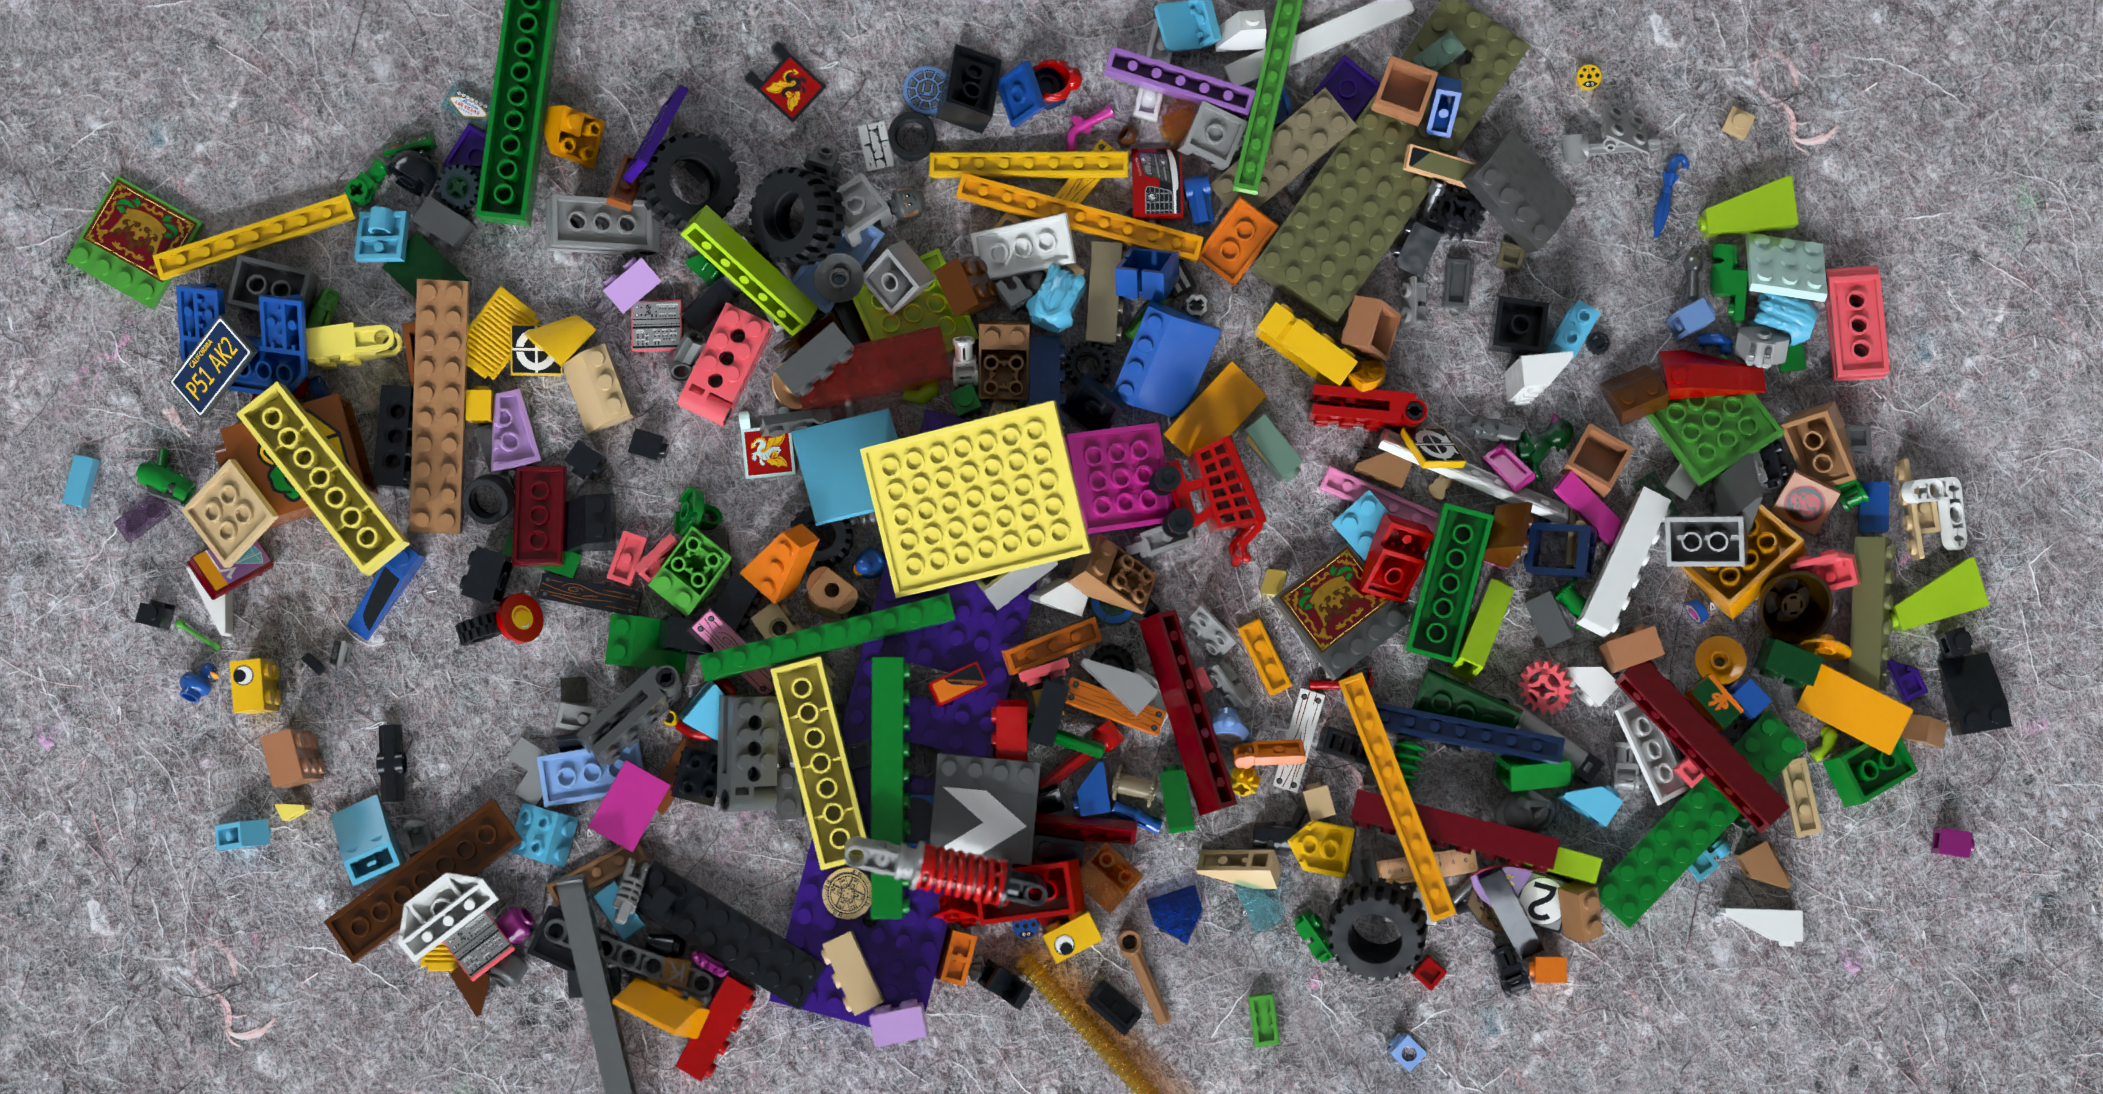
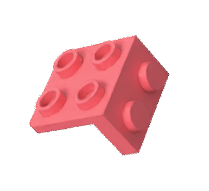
[1789,549,1861,591]

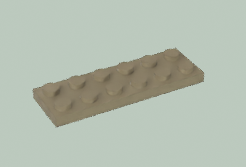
[1210,88,1357,210]

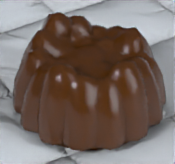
[1117,123,1139,147]

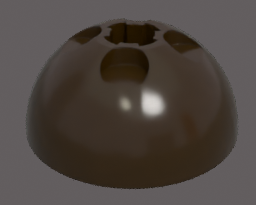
[1757,569,1833,644]

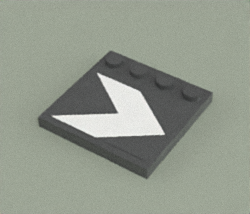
[930,753,1040,865]

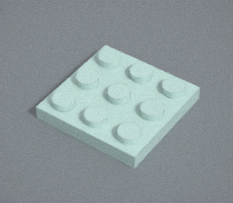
[1746,233,1828,302]

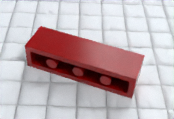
[991,699,1028,761]
[675,974,757,1081]

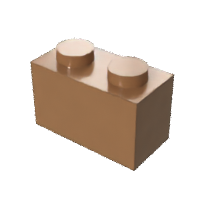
[1557,880,1604,943]

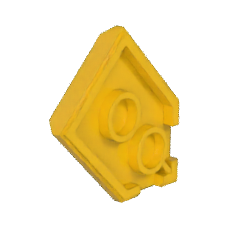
[1287,820,1355,878]

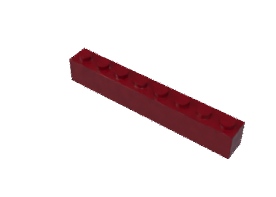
[1138,609,1238,816]
[1615,660,1790,834]
[1350,789,1561,874]

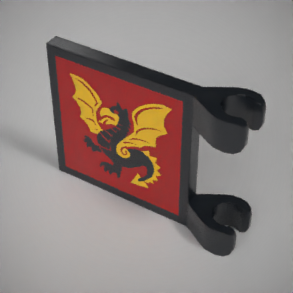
[744,41,826,123]

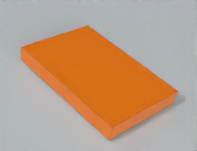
[1198,196,1280,287]

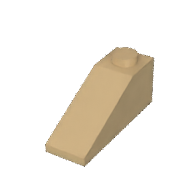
[1196,850,1281,889]

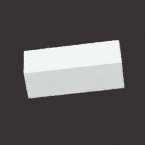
[1614,702,1691,805]

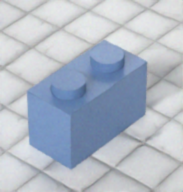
[1666,297,1716,342]

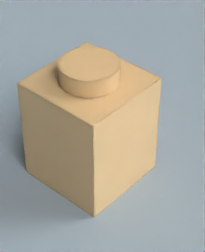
[1301,781,1336,821]

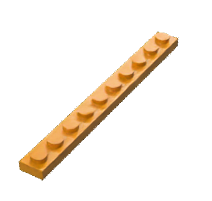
[956,173,1204,263]
[1338,672,1457,923]

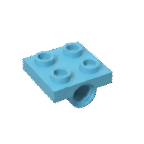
[354,206,410,262]

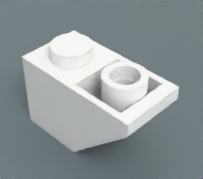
[1561,667,1619,707]

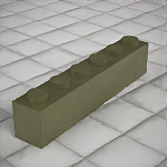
[1849,537,1896,691]

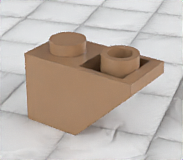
[1734,841,1792,889]

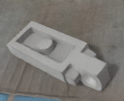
[1124,526,1195,559]

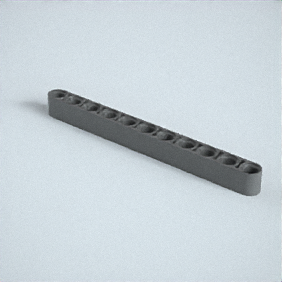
[557,874,637,1094]

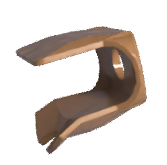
[804,566,862,623]

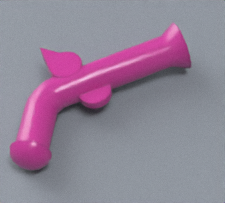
[1065,104,1114,151]

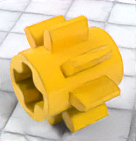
[1229,767,1261,796]

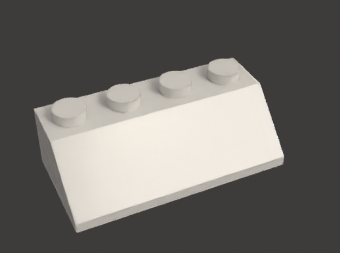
[1504,352,1573,405]

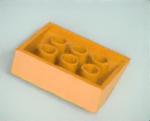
[1680,503,1807,620]

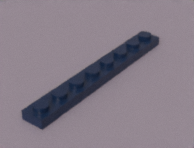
[1374,702,1565,765]

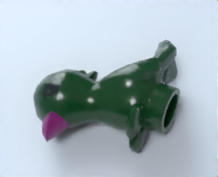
[1516,413,1574,482]

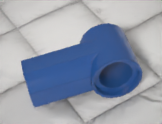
[1182,174,1214,226]

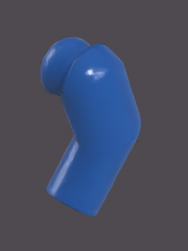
[1697,332,1734,355]

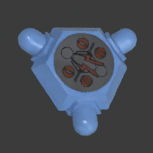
[1211,708,1255,747]

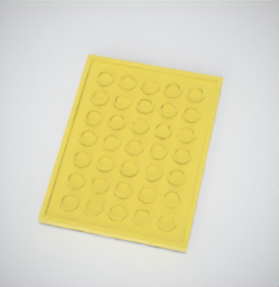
[860,400,1092,598]

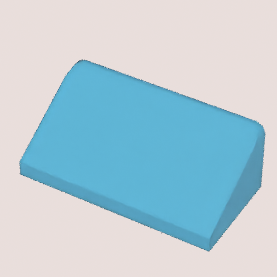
[62,455,100,509]

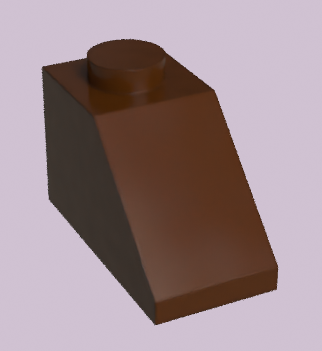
[449,966,491,1018]

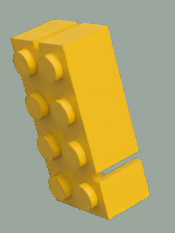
[1254,302,1358,386]

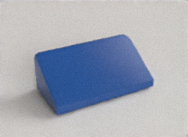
[1858,482,1889,533]

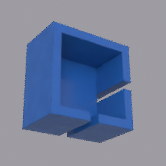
[1115,247,1180,302]

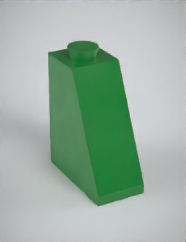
[1495,754,1574,792]
[1159,765,1195,834]

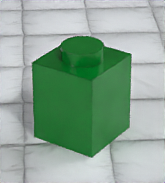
[949,383,983,419]

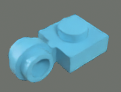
[1688,839,1732,882]

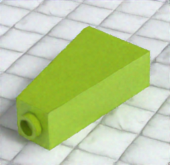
[1697,175,1798,239]
[1889,557,1990,632]
[1448,578,1515,683]
[1497,847,1602,884]

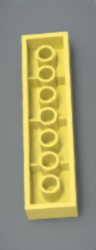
[236,382,411,576]
[770,656,869,870]

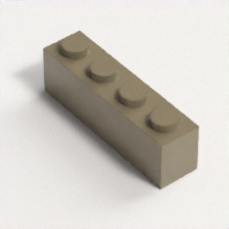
[1086,241,1127,346]

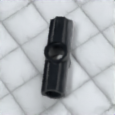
[376,724,407,802]

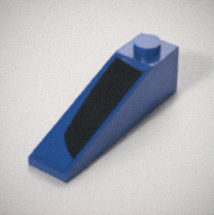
[347,545,427,641]

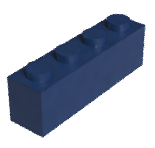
[1029,336,1065,431]

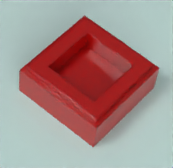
[1411,954,1448,991]

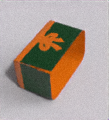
[1684,673,1744,732]

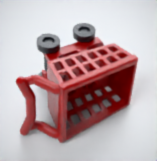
[1149,436,1267,567]

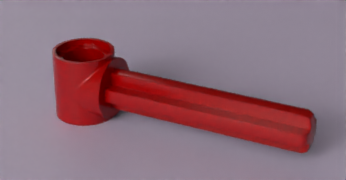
[1038,719,1126,790]

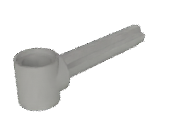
[1562,134,1661,164]

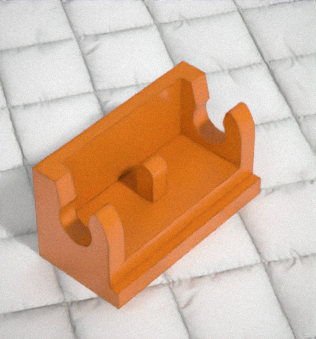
[935,928,978,987]

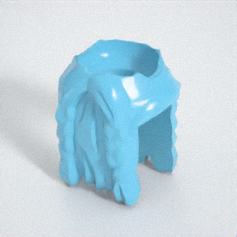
[1026,263,1086,334]
[1748,293,1819,346]

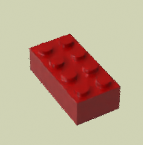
[977,859,1086,925]

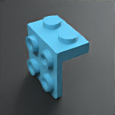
[1154,0,1222,52]
[510,803,579,867]

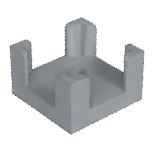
[1177,101,1247,172]
[837,173,894,249]

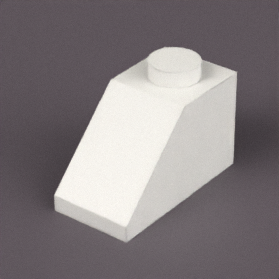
[1215,10,1266,52]
[1028,576,1088,617]

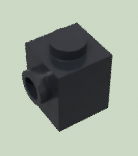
[564,440,607,480]

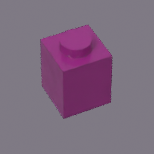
[1931,828,1975,858]

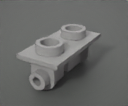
[1400,276,1427,330]
[1206,660,1253,711]

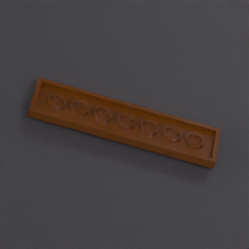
[324,799,524,964]

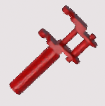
[1309,667,1373,695]

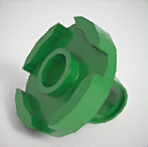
[673,487,722,537]

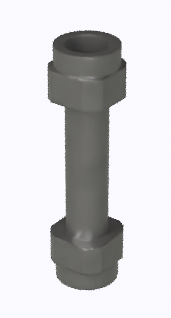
[1420,178,1446,220]

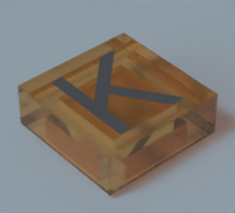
[661,957,691,987]

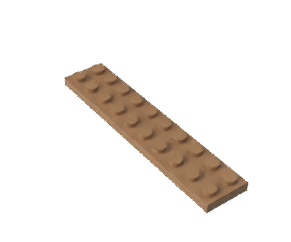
[409,279,470,534]

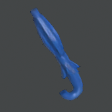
[1653,153,1689,238]

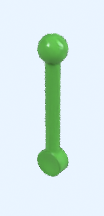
[175,619,221,651]

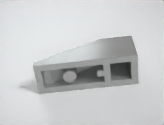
[1080,658,1158,717]

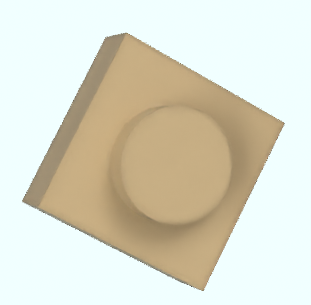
[1721,106,1755,140]

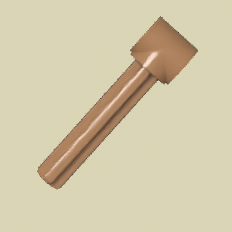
[1117,928,1171,1025]

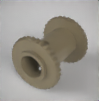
[1111,765,1158,807]

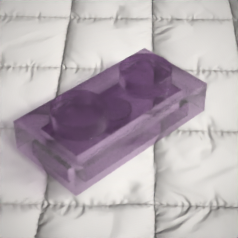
[113,495,172,543]

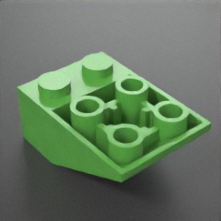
[648,526,732,617]

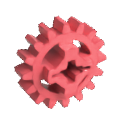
[1518,659,1575,715]

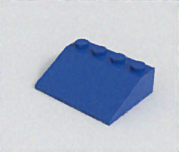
[1112,300,1222,418]

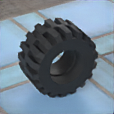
[790,506,854,568]

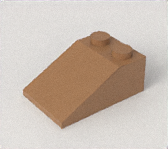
[1780,401,1857,486]

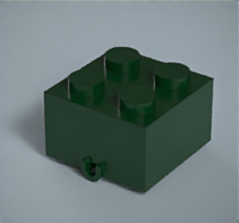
[1753,636,1824,689]

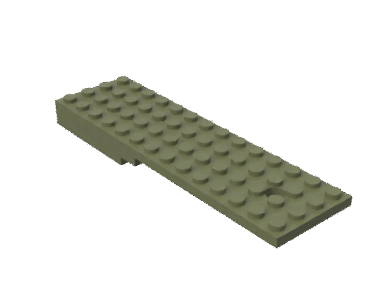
[1251,0,1531,328]

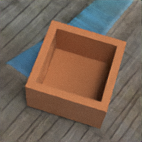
[1371,56,1439,127]
[1341,295,1401,362]
[1560,423,1634,498]
[1597,624,1665,675]

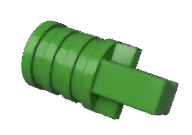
[306,287,340,328]

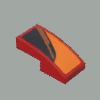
[927,661,988,707]

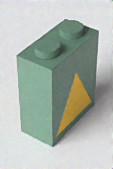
[1242,414,1303,483]

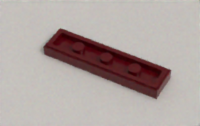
[1034,813,1137,844]

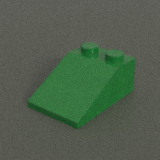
[605,613,687,673]
[1822,736,1918,808]

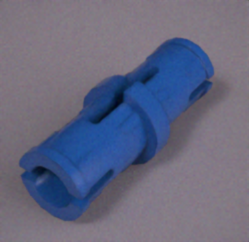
[1110,799,1163,835]

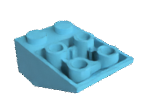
[331,794,406,886]

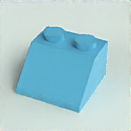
[1554,785,1623,827]

